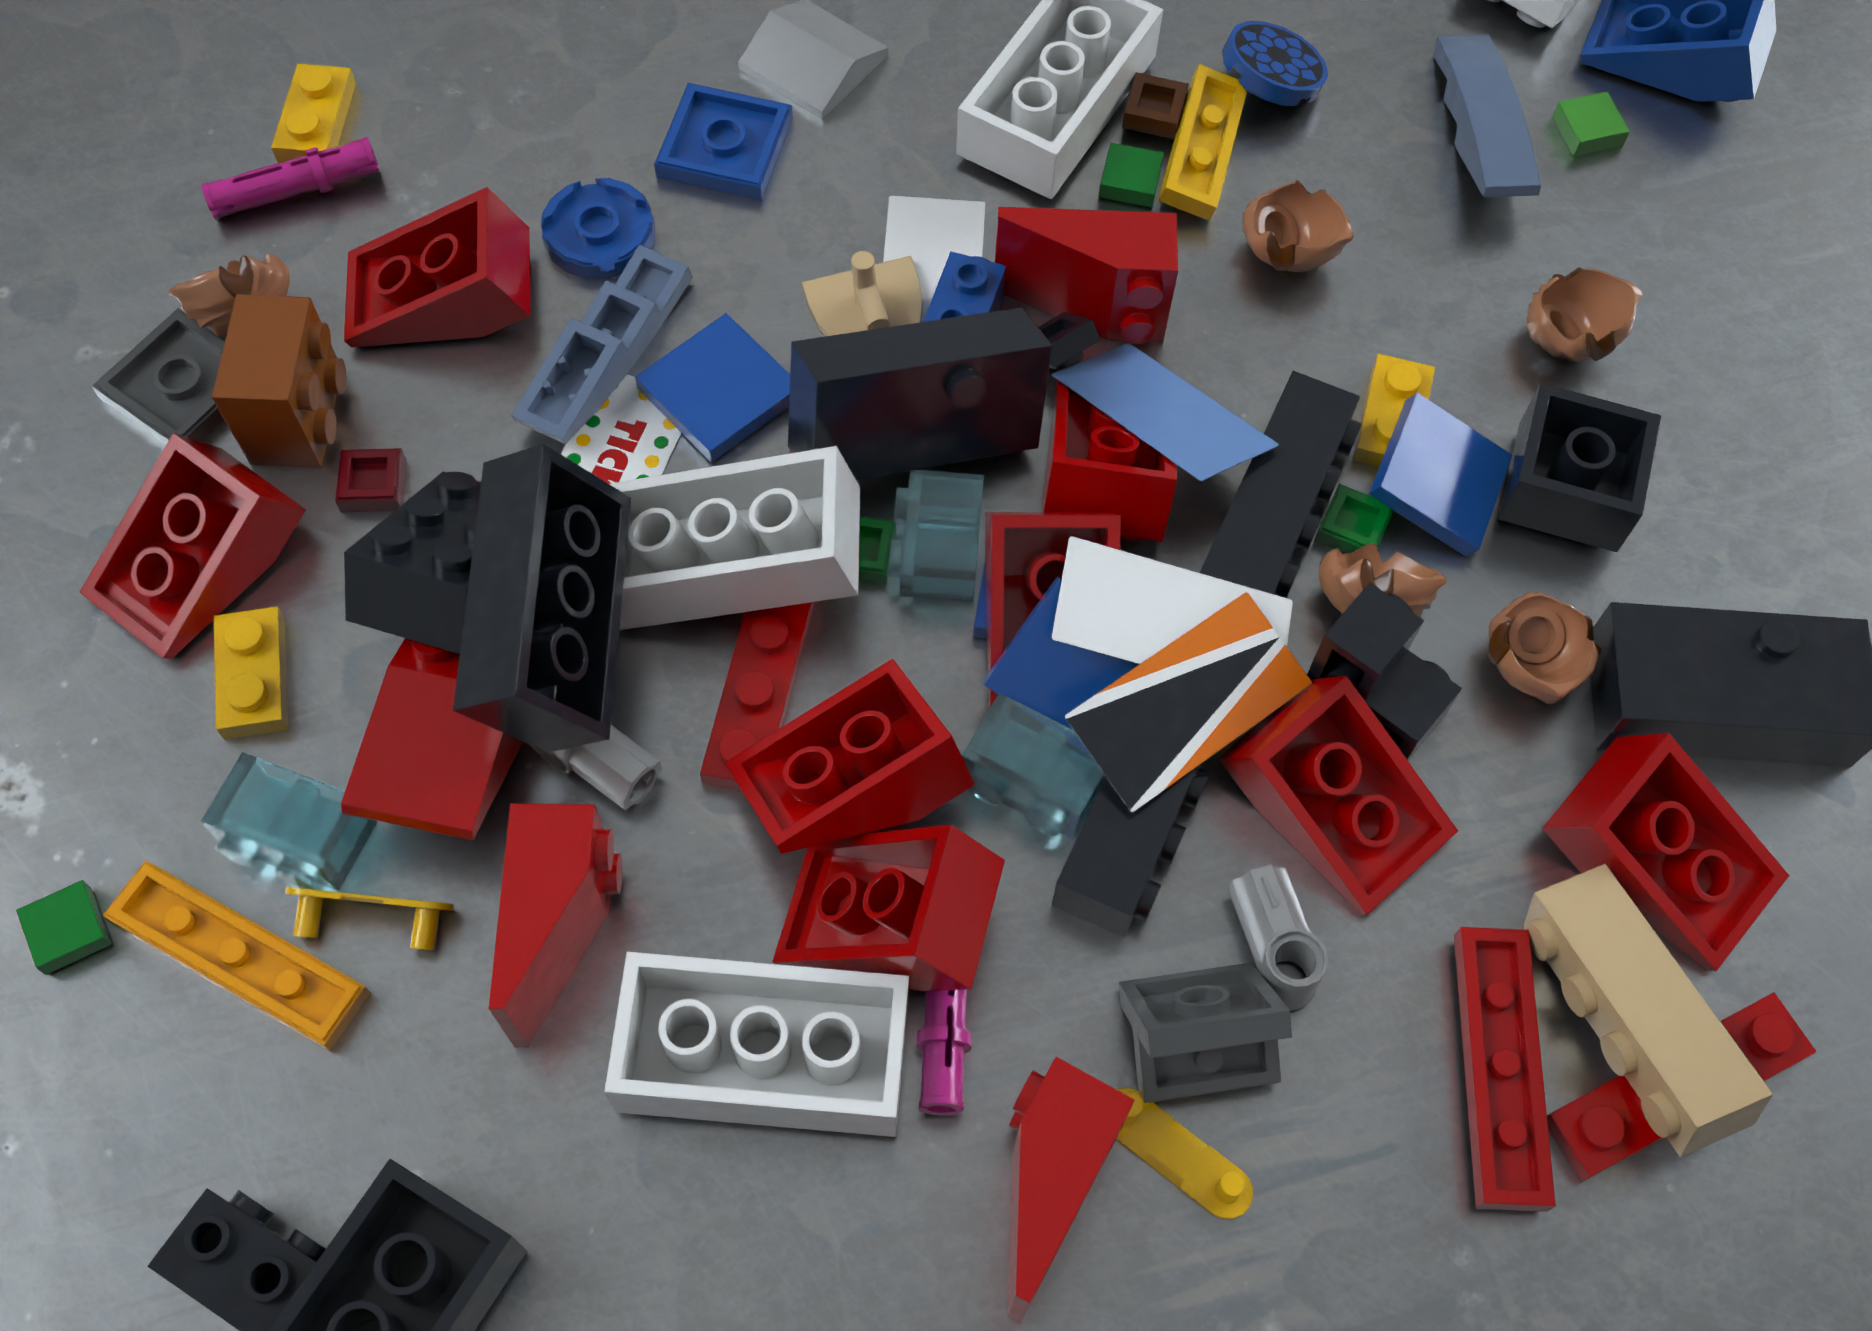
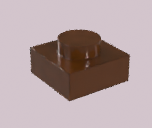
[1122,72,1189,139]

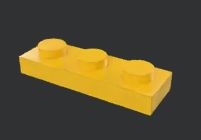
[1158,64,1247,221]

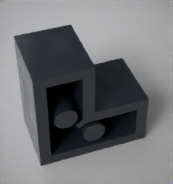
[1307,582,1462,761]

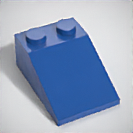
[1580,0,1776,102]

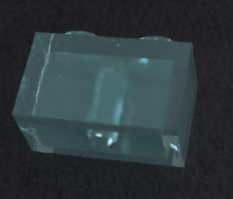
[962,693,1105,840]
[201,752,377,891]

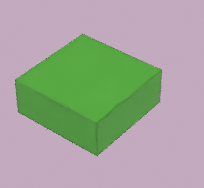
[1552,91,1630,157]

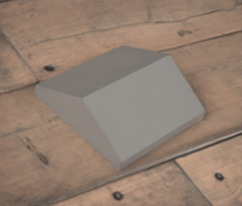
[738,0,888,120]

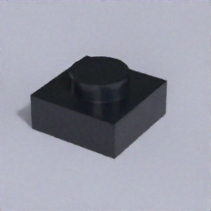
[1038,311,1100,369]

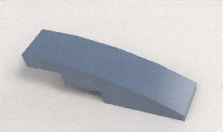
[1434,34,1541,197]
[511,244,693,444]

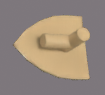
[802,251,923,336]

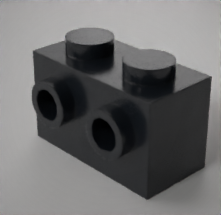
[147,1188,326,1331]

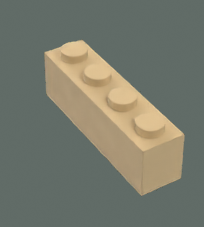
[1523,864,1773,1157]

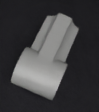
[529,722,662,810]
[1228,864,1328,1011]

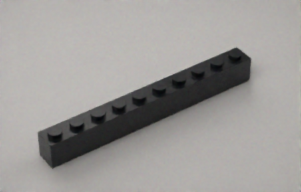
[1052,370,1363,937]

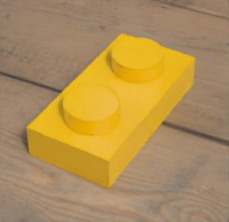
[271,63,356,163]
[1352,353,1435,467]
[214,606,289,740]

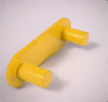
[285,887,455,950]
[1116,1088,1253,1219]

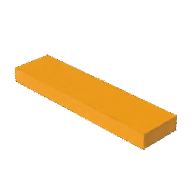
[102,860,371,1052]

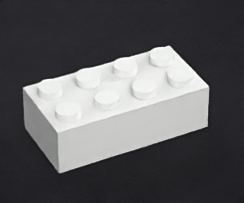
[956,0,1164,200]
[610,446,860,630]
[604,952,909,1137]

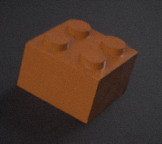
[212,294,346,468]

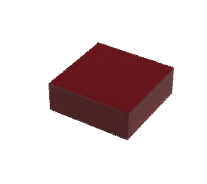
[335,448,406,513]

